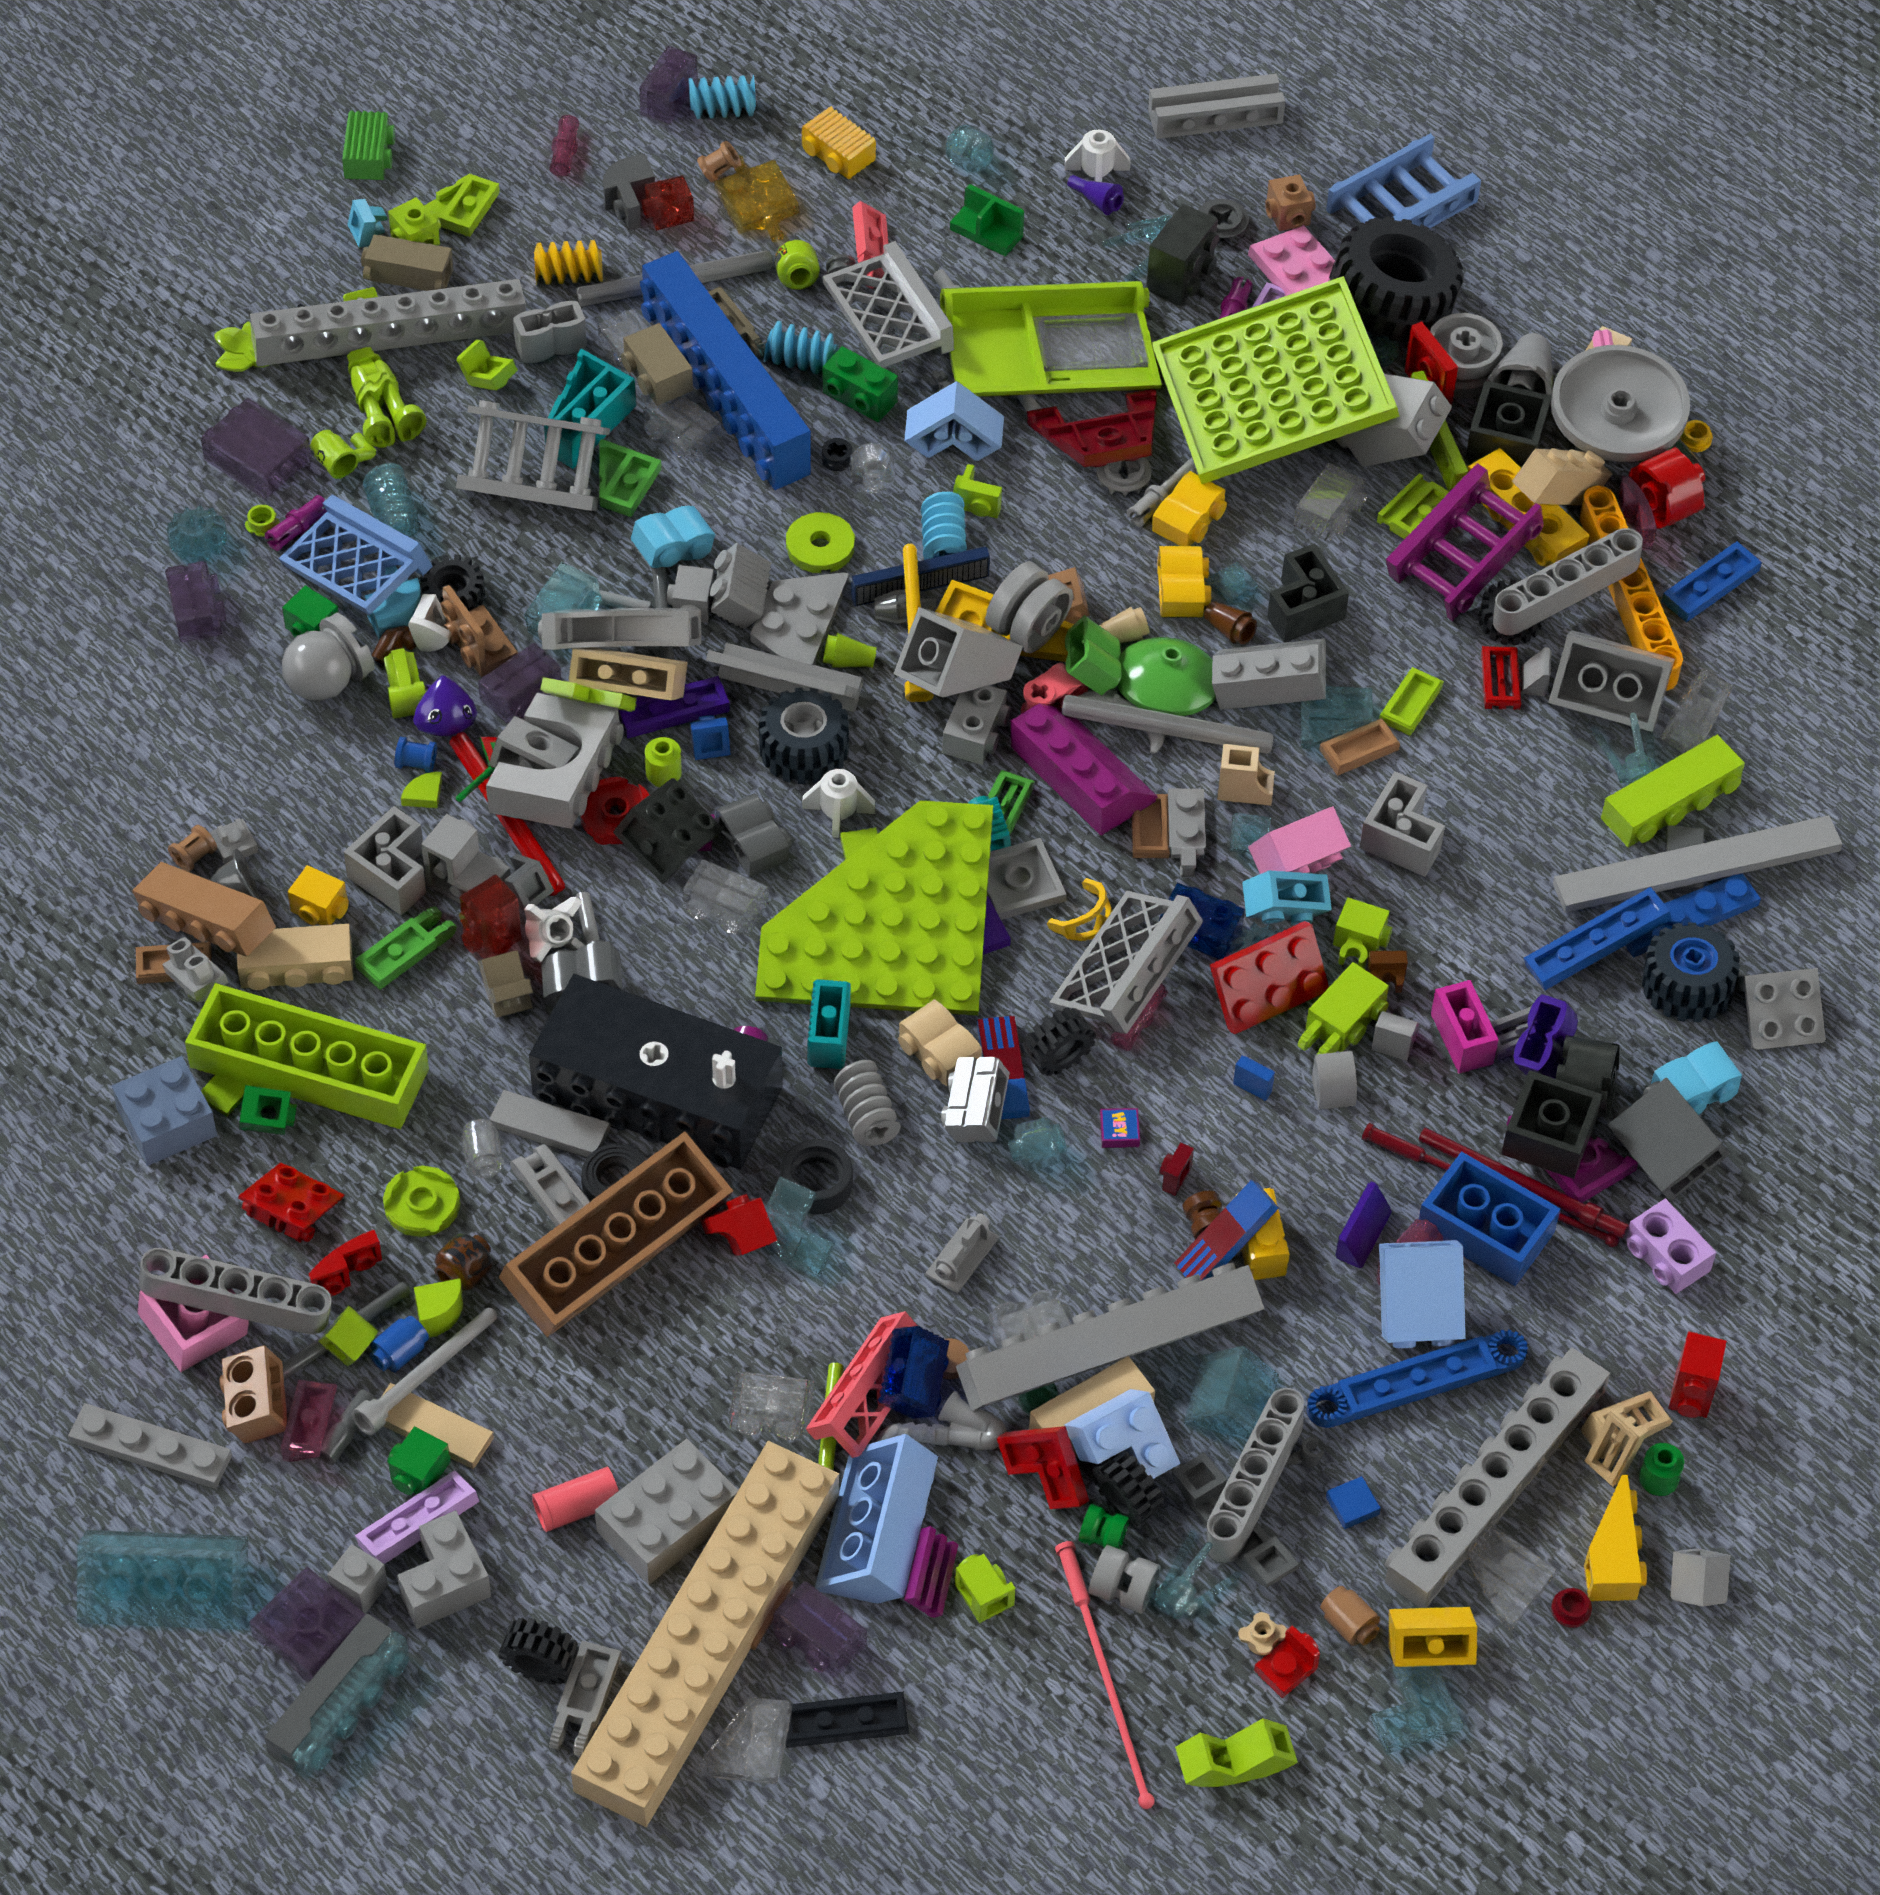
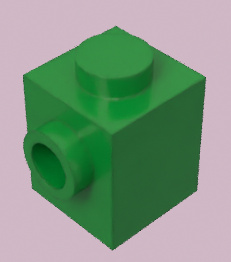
[282,585,339,638]
[387,1426,451,1495]

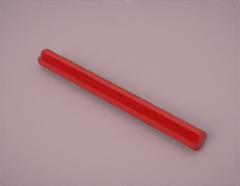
[449,732,565,896]

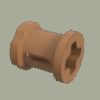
[697,141,741,183]
[168,825,218,872]

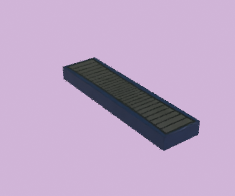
[851,547,990,606]

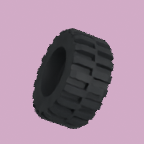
[1329,217,1464,341]

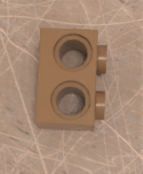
[219,1345,288,1443]

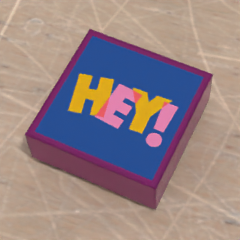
[1100,1108,1140,1148]

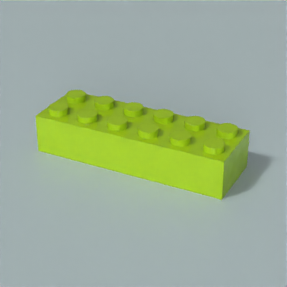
[185,983,429,1129]

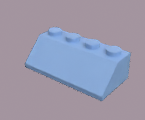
[814,1434,938,1604]

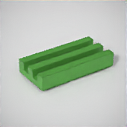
[988,770,1035,835]

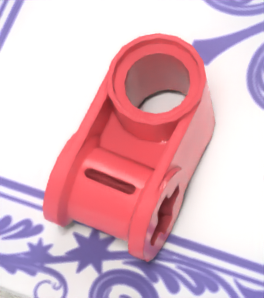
[1021,663,1088,714]

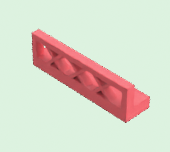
[806,1311,934,1458]

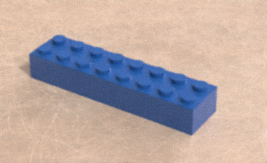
[640,251,811,490]

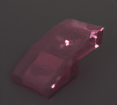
[1618,476,1657,550]

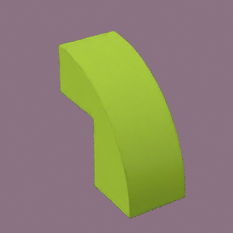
[1175,1718,1298,1787]

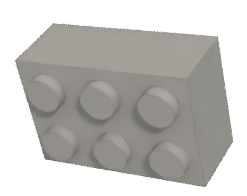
[1548,630,1675,732]
[595,1438,738,1585]

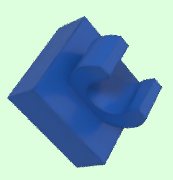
[690,715,731,760]

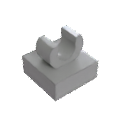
[209,818,258,865]

